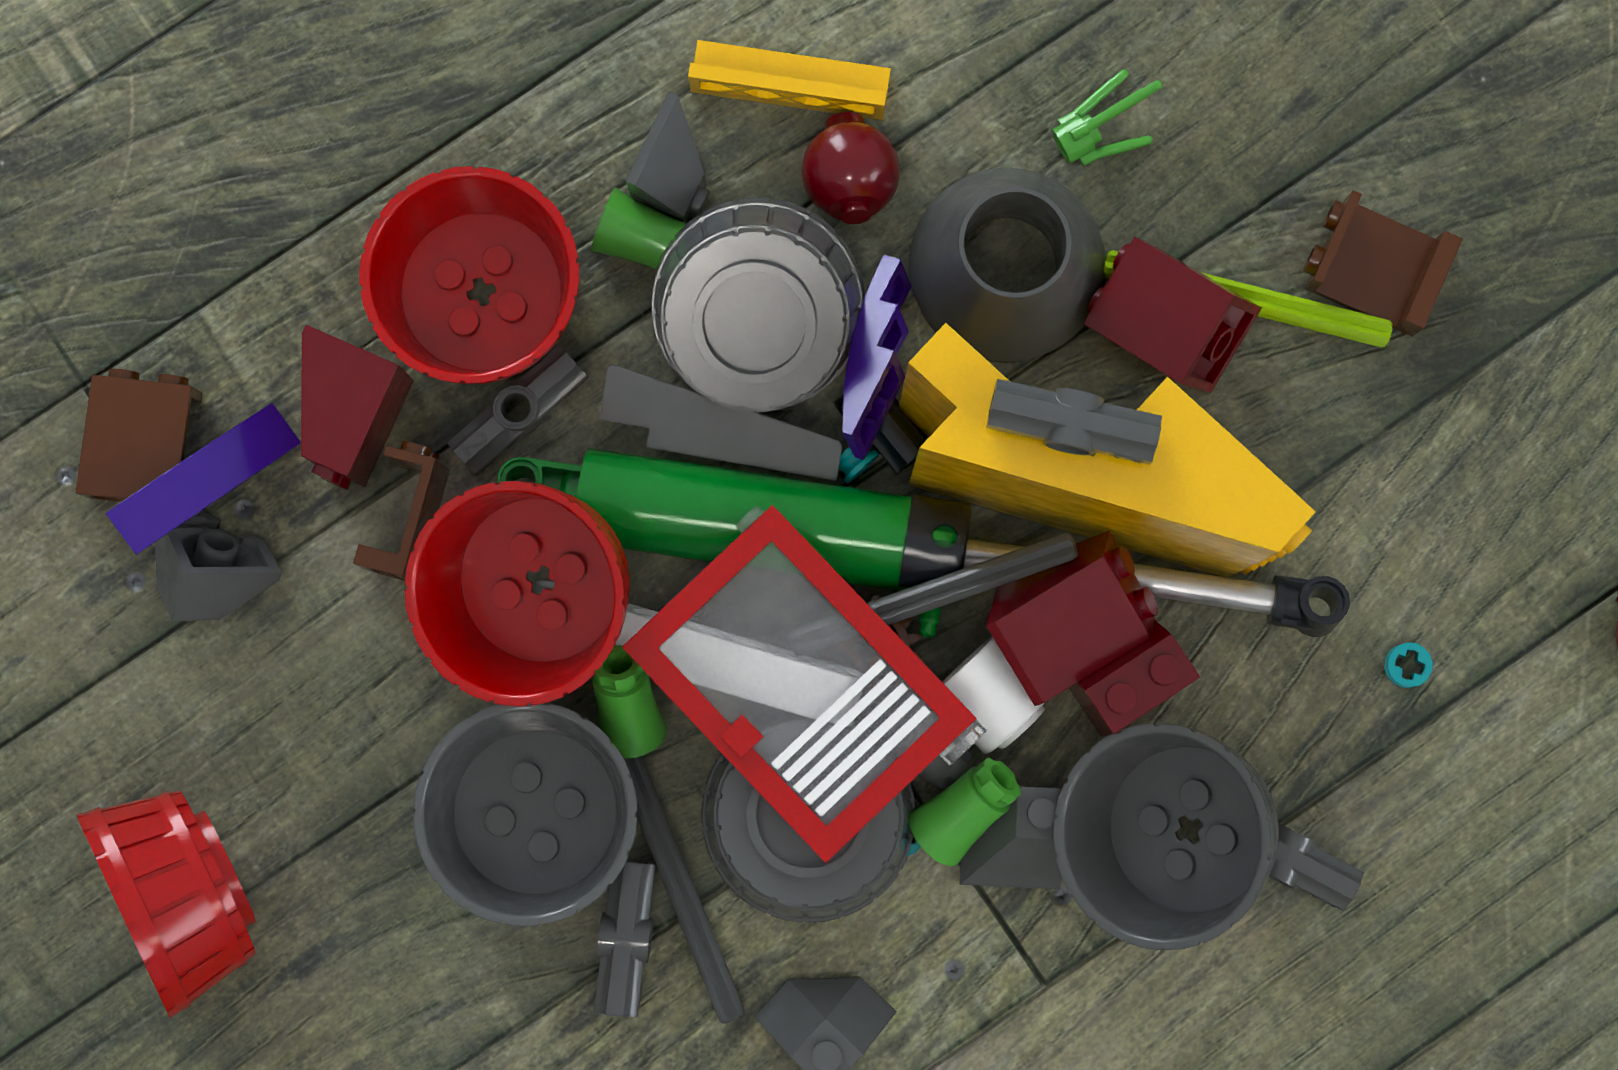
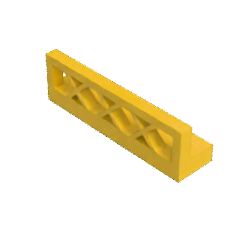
[688,40,891,120]

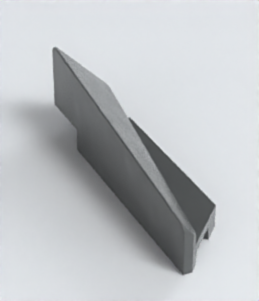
[600,365,842,481]

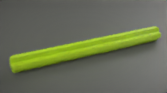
[1103,250,1393,347]

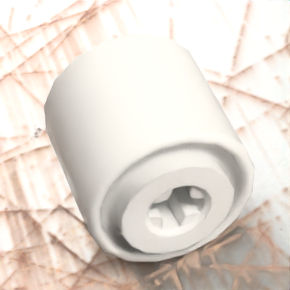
[942,636,1045,754]

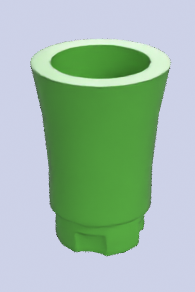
[590,187,686,270]
[592,645,667,758]
[908,757,1021,866]

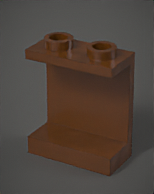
[1303,190,1463,337]
[76,369,203,502]
[353,441,450,581]

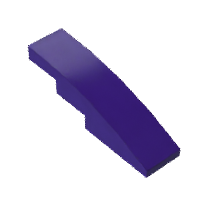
[842,255,912,460]
[105,403,301,555]

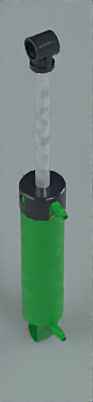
[498,448,1350,638]

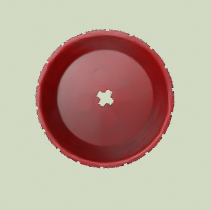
[359,166,579,385]
[404,481,630,706]
[76,790,256,1019]

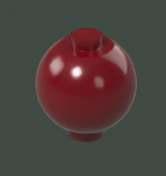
[801,112,900,224]

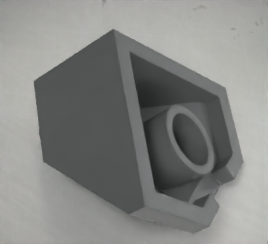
[155,511,282,622]
[754,976,897,1070]

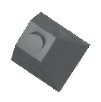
[626,91,710,224]
[959,786,1062,889]

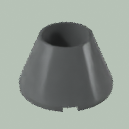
[909,168,1105,363]

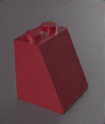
[1083,236,1262,393]
[301,325,414,490]
[986,531,1158,706]
[1069,619,1200,736]

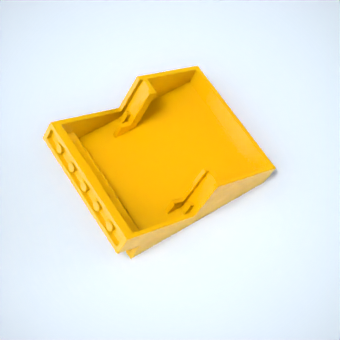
[899,323,1316,578]

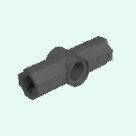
[447,345,588,476]
[986,379,1162,465]
[1269,823,1364,911]
[594,860,656,1017]

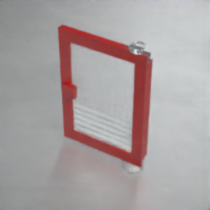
[622,505,987,863]

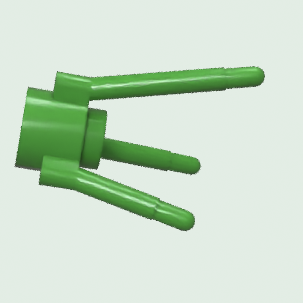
[1051,69,1162,167]

